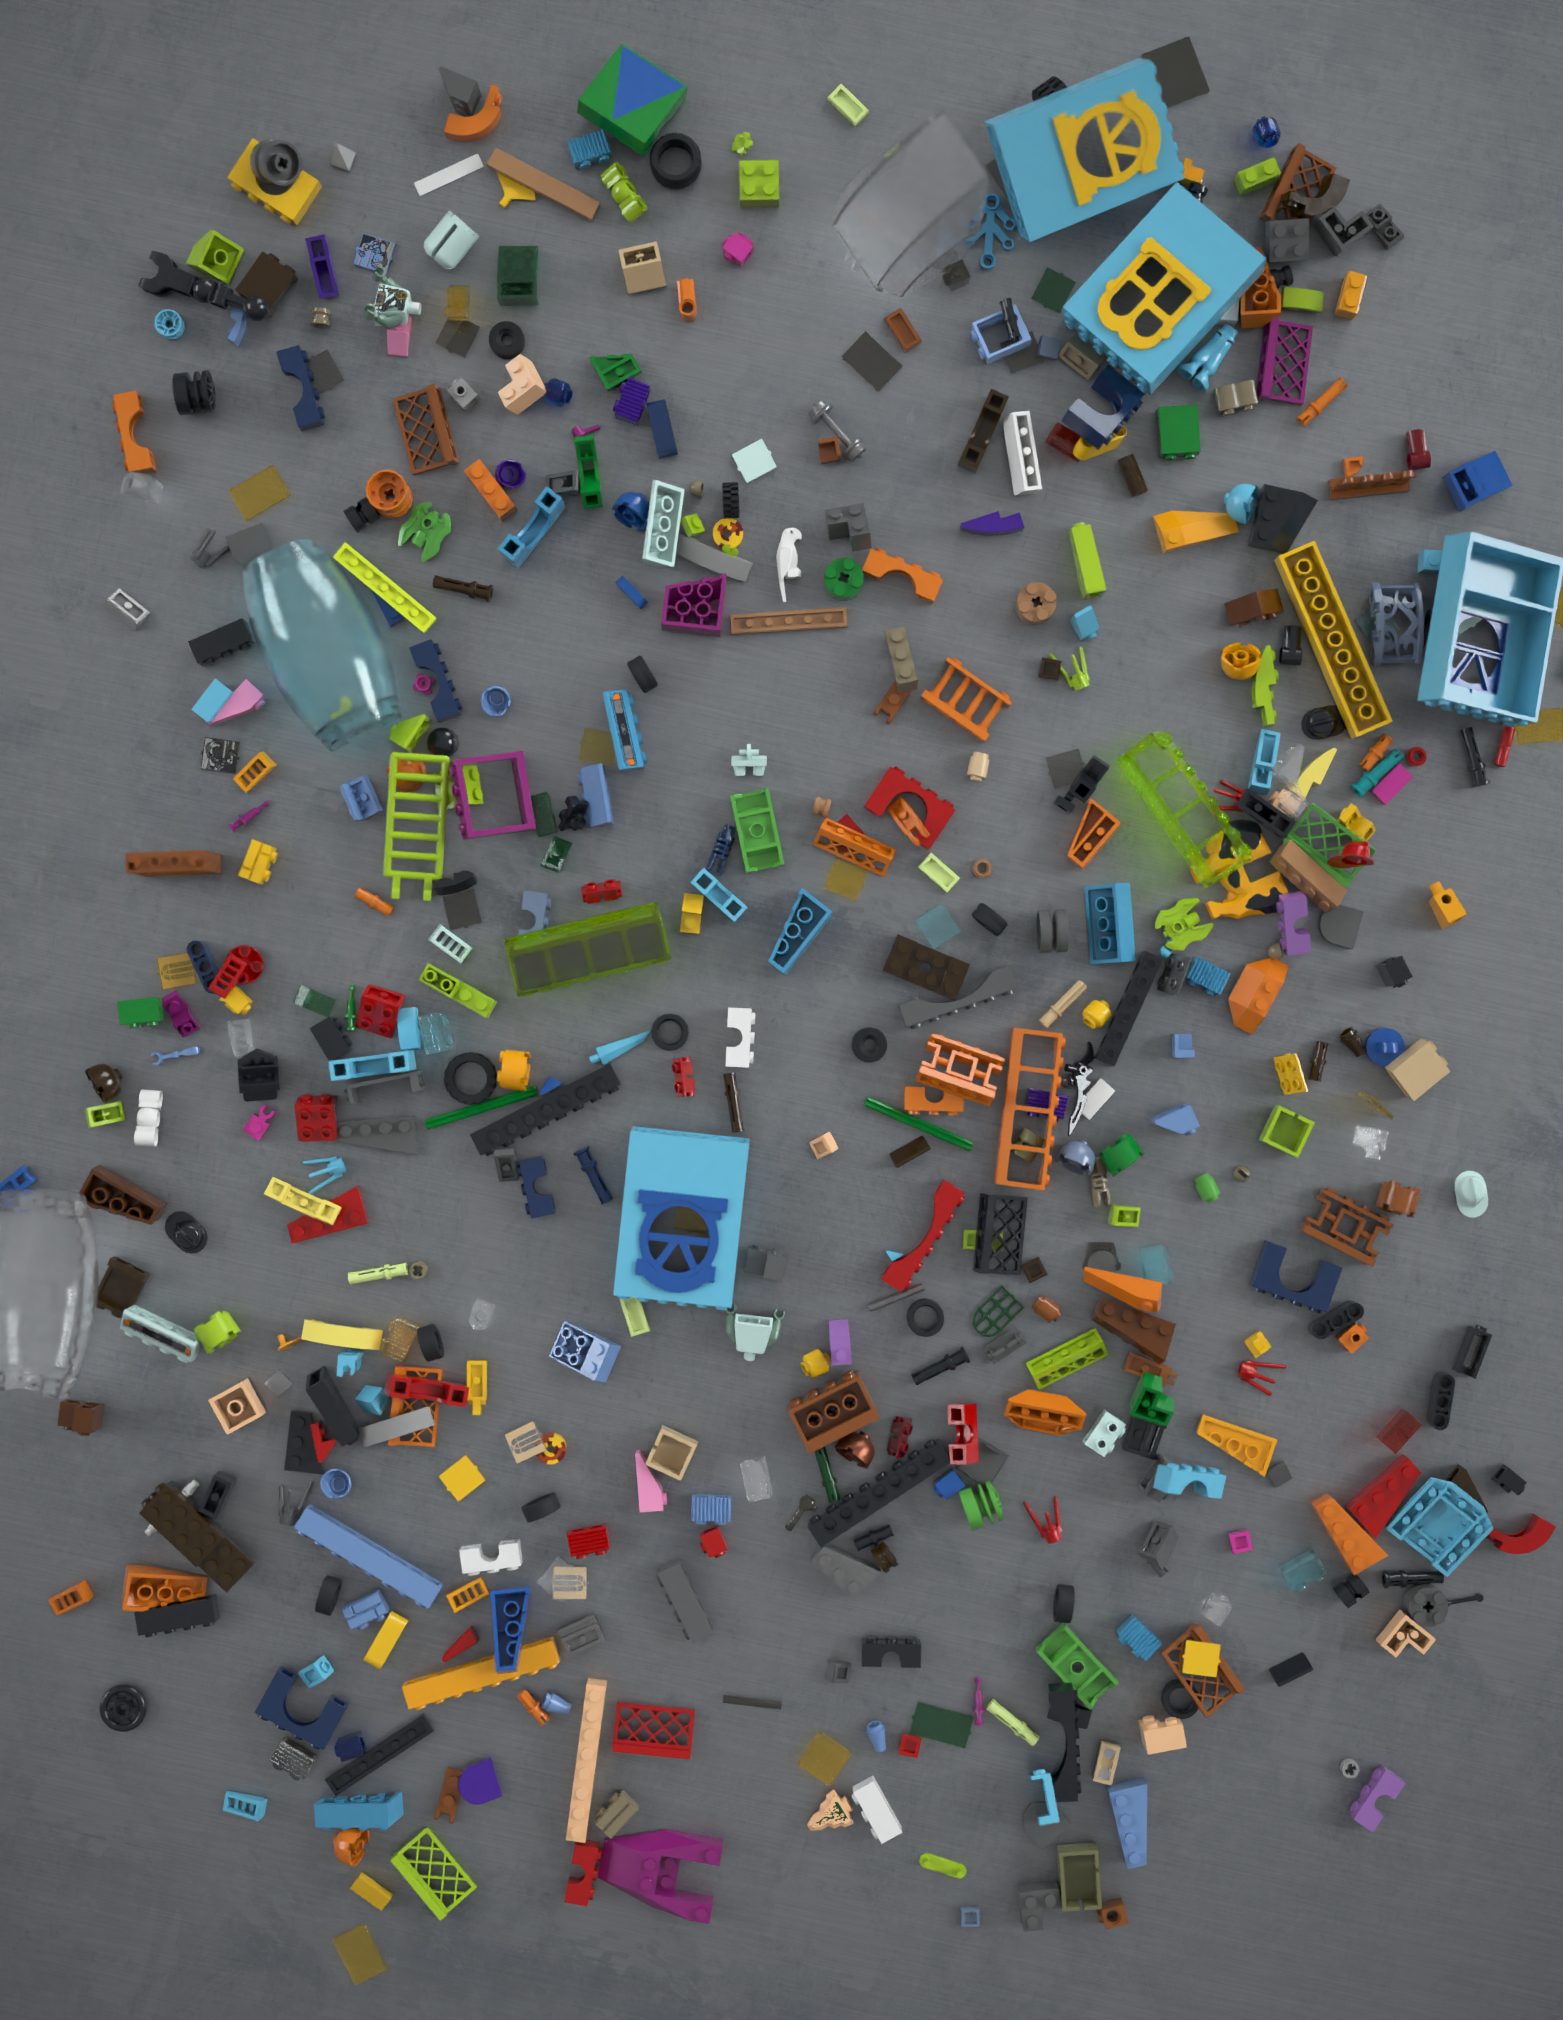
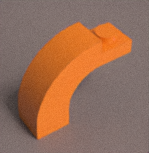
[444,84,502,142]

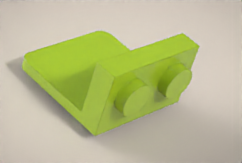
[433,765,484,810]

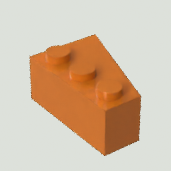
[1067,798,1121,871]

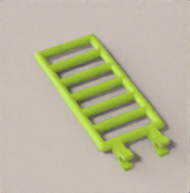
[383,752,450,901]

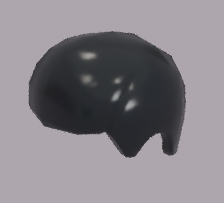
[427,727,459,757]

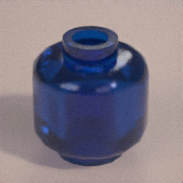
[1252,116,1281,148]
[544,378,573,407]

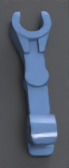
[151,1046,201,1065]

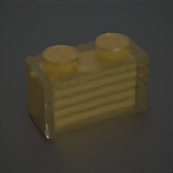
[380,1316,420,1363]

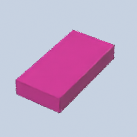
[1371,763,1413,805]

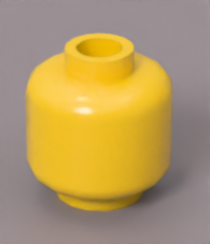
[1082,1000,1112,1029]
[800,1349,831,1378]

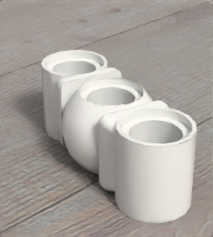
[134,1089,163,1147]

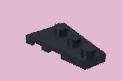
[284,1411,324,1475]

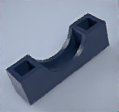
[276,345,326,431]
[409,639,463,723]

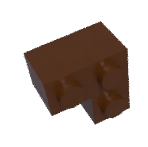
[1224,589,1284,628]
[57,1399,104,1436]

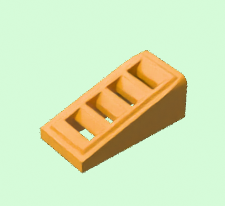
[233,751,277,793]
[445,1577,490,1613]

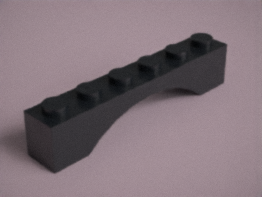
[1048,1682,1081,1803]

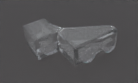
[1272,743,1310,821]

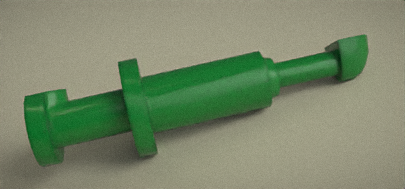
[344,985,357,1031]

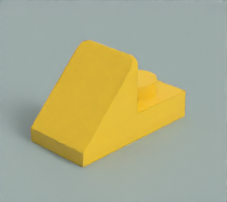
[680,893,704,934]

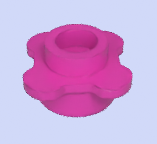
[412,673,435,695]

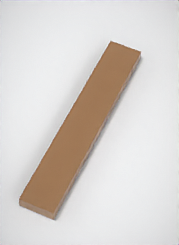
[486,148,600,221]
[729,607,848,635]

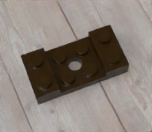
[882,934,970,1001]

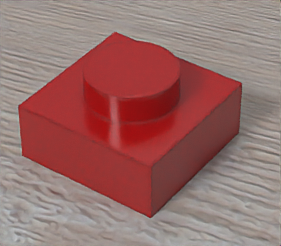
[898,1733,922,1758]

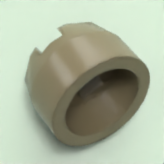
[689,481,704,497]
[1268,943,1283,959]
[1233,1166,1250,1182]

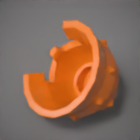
[387,760,427,793]

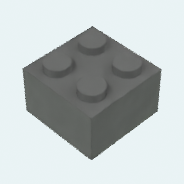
[1265,218,1309,262]

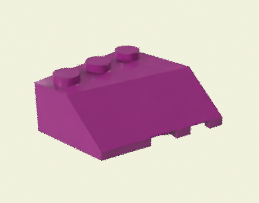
[661,573,727,637]

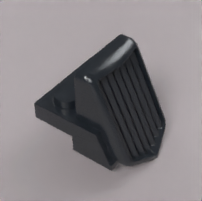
[237,1049,280,1102]

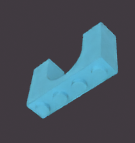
[328,1050,417,1081]

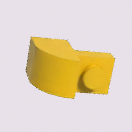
[1337,803,1376,842]

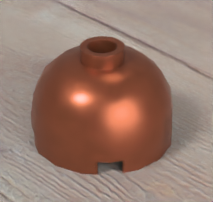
[835,1431,875,1469]

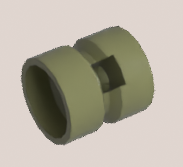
[1010,1127,1045,1163]

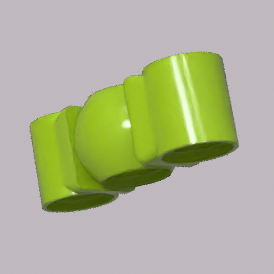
[601,162,647,222]

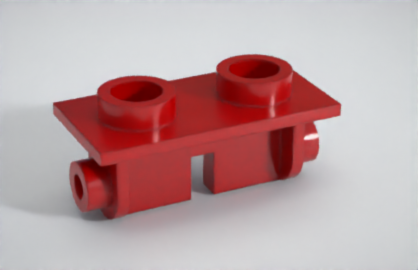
[581,879,622,904]
[672,1057,696,1097]

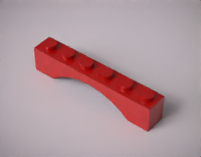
[881,1179,965,1292]

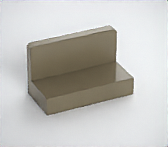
[1058,333,1106,380]

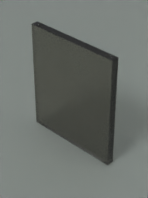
[1141,36,1210,108]

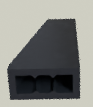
[306,1366,359,1447]

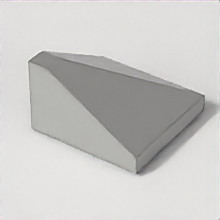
[331,143,356,172]

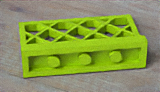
[390,1826,477,1921]

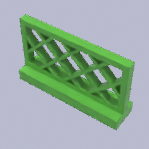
[1283,803,1376,888]

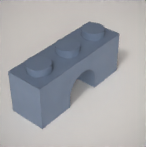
[516,890,552,952]

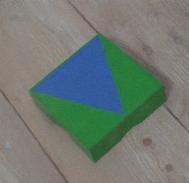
[577,44,688,156]

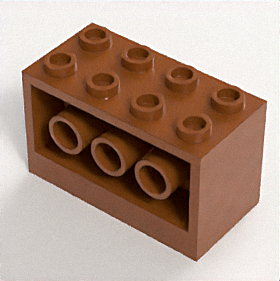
[788,1370,880,1454]

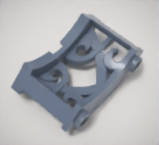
[1368,582,1425,666]

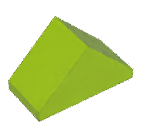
[85,1101,125,1128]
[1108,1204,1141,1227]

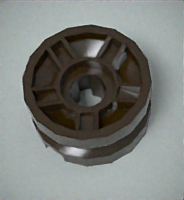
[871,1541,899,1573]

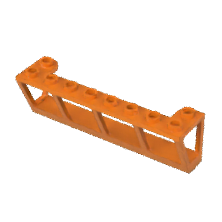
[994,1028,1066,1191]

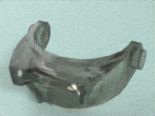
[1082,1242,1121,1271]

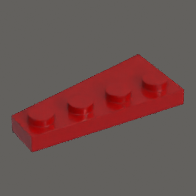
[287,1185,369,1244]

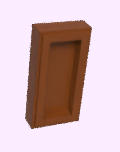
[884,308,922,353]

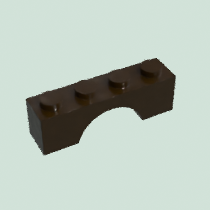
[958,389,1009,473]

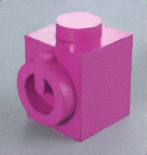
[722,232,754,268]

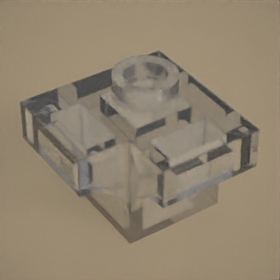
[1353,1125,1389,1160]

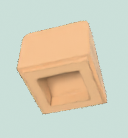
[808,1132,838,1160]

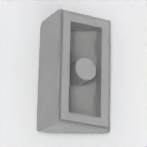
[105,588,150,631]

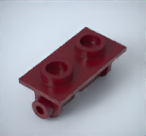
[887,1416,913,1458]

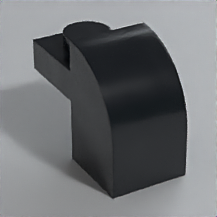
[1069,755,1110,803]

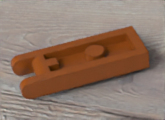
[873,680,919,724]
[434,1767,463,1824]

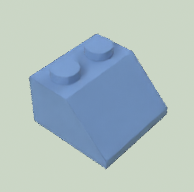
[1149,1103,1200,1136]

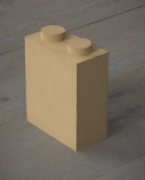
[1385,1039,1450,1101]

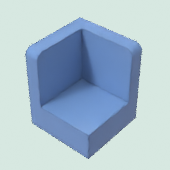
[1172,1034,1195,1058]

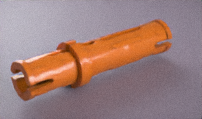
[1296,377,1348,427]

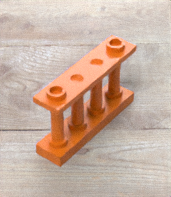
[920,657,1012,743]

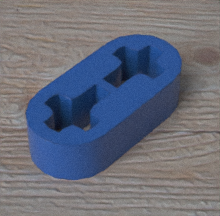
[615,576,648,609]

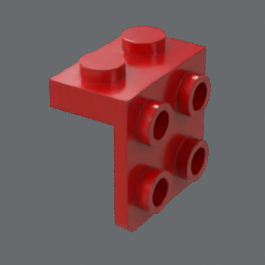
[294,1094,338,1142]

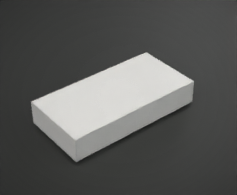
[1074,1078,1115,1120]

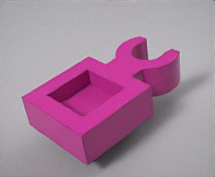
[242,1104,276,1141]

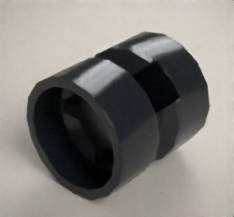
[343,497,380,533]
[1332,1573,1370,1608]

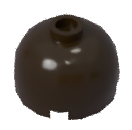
[85,1064,122,1104]

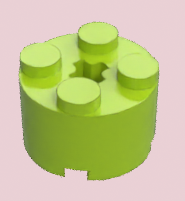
[193,1311,241,1354]

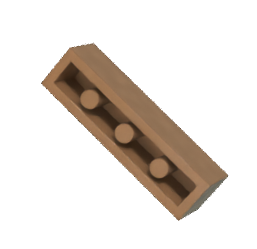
[1270,839,1347,913]

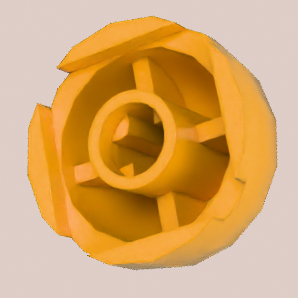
[1221,642,1261,680]

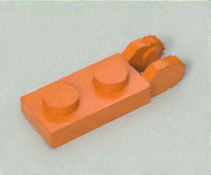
[887,796,930,847]

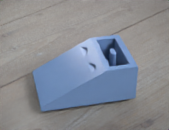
[549,1321,621,1382]

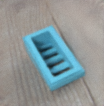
[222,1791,267,1821]

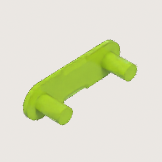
[919,1853,967,1879]

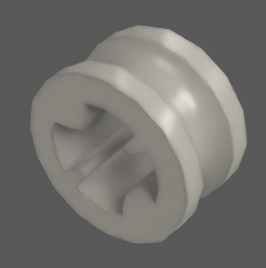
[1340,1758,1360,1779]

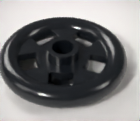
[99,1685,147,1732]

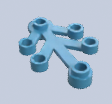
[963,193,1016,270]

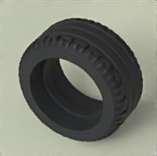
[650,133,702,189]

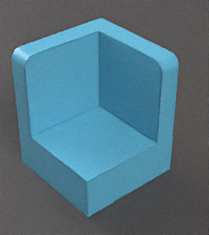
[355,1385,392,1415]

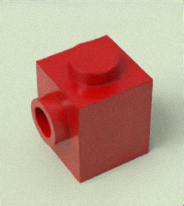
[700,1525,728,1558]

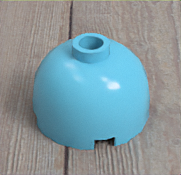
[1224,483,1259,524]

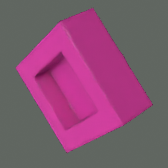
[1228,1529,1253,1554]

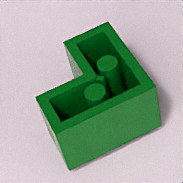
[117,997,164,1028]
[1130,1372,1174,1427]

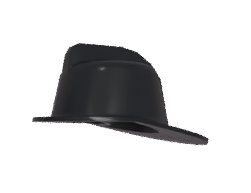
[1301,705,1346,740]
[165,1211,208,1254]

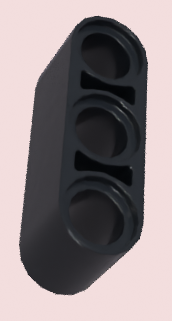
[1308,1300,1364,1339]
[1427,1371,1455,1430]

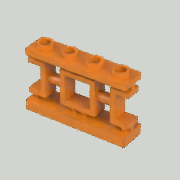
[915,1033,1005,1107]

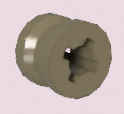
[310,307,331,328]

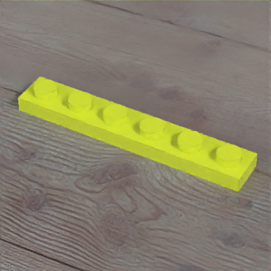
[333,542,437,634]

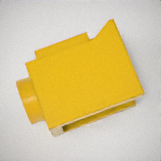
[219,986,253,1016]

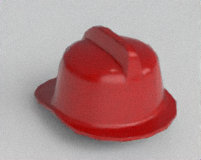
[1327,841,1374,868]

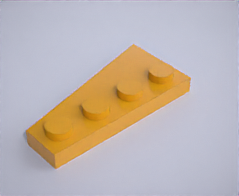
[1196,1414,1277,1477]

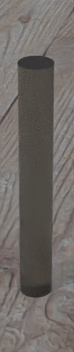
[723,1695,782,1709]

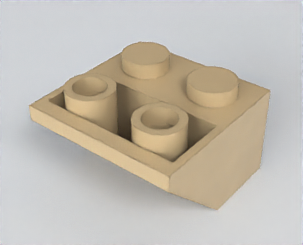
[618,241,666,295]

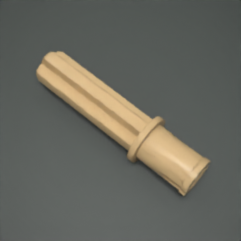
[1039,980,1087,1029]

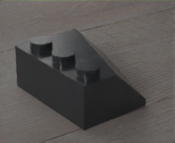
[1248,484,1318,554]

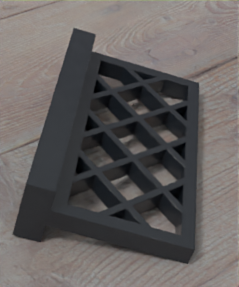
[973,1193,1028,1275]

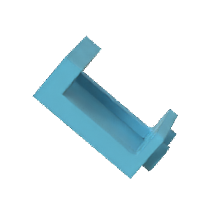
[1029,1769,1060,1825]

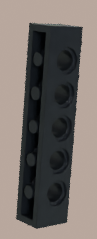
[1094,951,1163,1066]

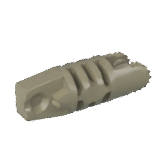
[1089,1157,1111,1208]

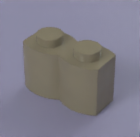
[1213,380,1258,416]

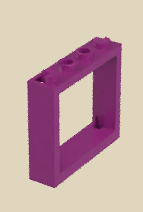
[449,751,536,840]

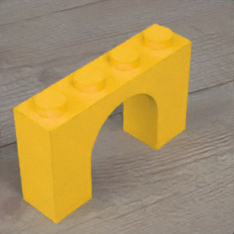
[227,138,322,226]

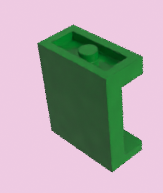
[1156,405,1201,461]

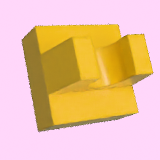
[1243,1330,1271,1358]

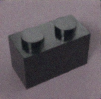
[1375,956,1413,988]
[309,1016,353,1061]
[198,1471,237,1519]

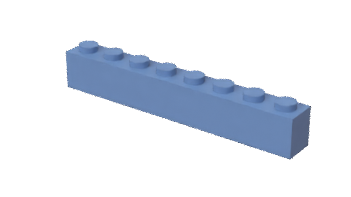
[294,1504,443,1608]

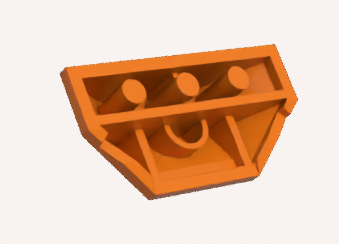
[1228,957,1289,1035]
[1004,1389,1086,1435]

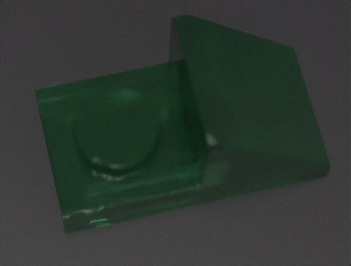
[540,836,572,873]

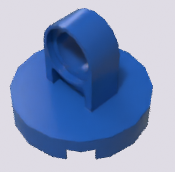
[1364,1028,1405,1067]

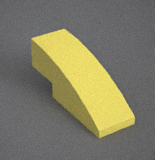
[1288,748,1337,801]

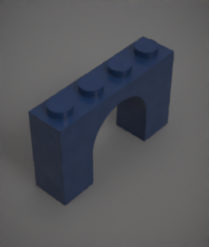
[1061,365,1145,450]
[1249,1240,1342,1314]
[254,1666,349,1750]

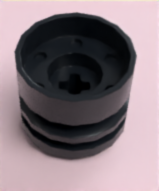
[172,370,216,416]

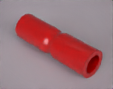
[1494,726,1515,767]

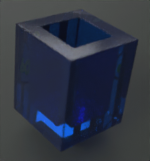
[334,1731,367,1762]

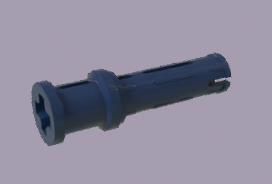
[573,1145,613,1205]

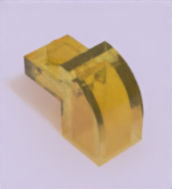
[444,285,470,321]

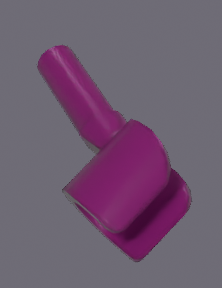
[571,425,600,437]

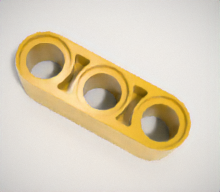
[1073,426,1127,460]
[363,1611,409,1670]

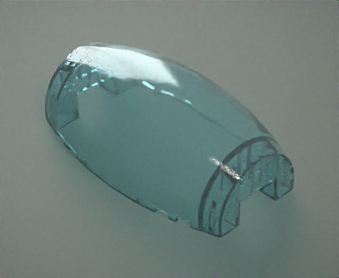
[242,539,402,752]

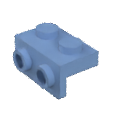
[339,775,383,822]

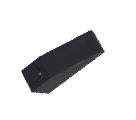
[1236,788,1296,838]

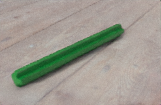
[425,1086,538,1130]
[864,1097,973,1151]

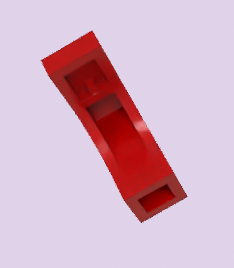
[1486,1514,1556,1554]

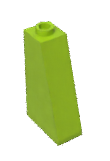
[1069,522,1106,600]

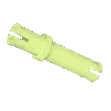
[348,1263,409,1285]
[986,1699,1040,1746]

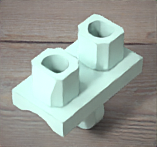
[731,744,767,776]

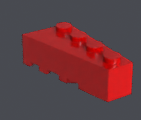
[1344,1454,1421,1539]

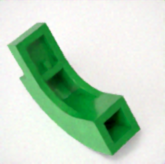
[574,435,603,509]

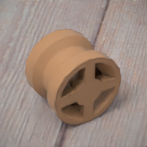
[812,796,832,818]

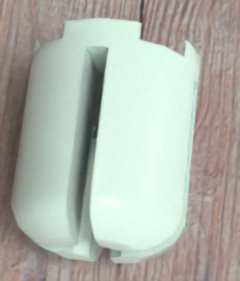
[424,210,480,269]

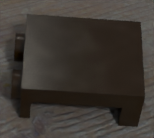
[235,251,298,317]
[90,1256,150,1318]

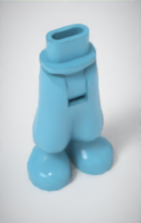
[1177,324,1238,392]

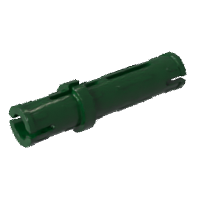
[814,1446,841,1503]

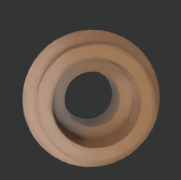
[972,859,992,879]

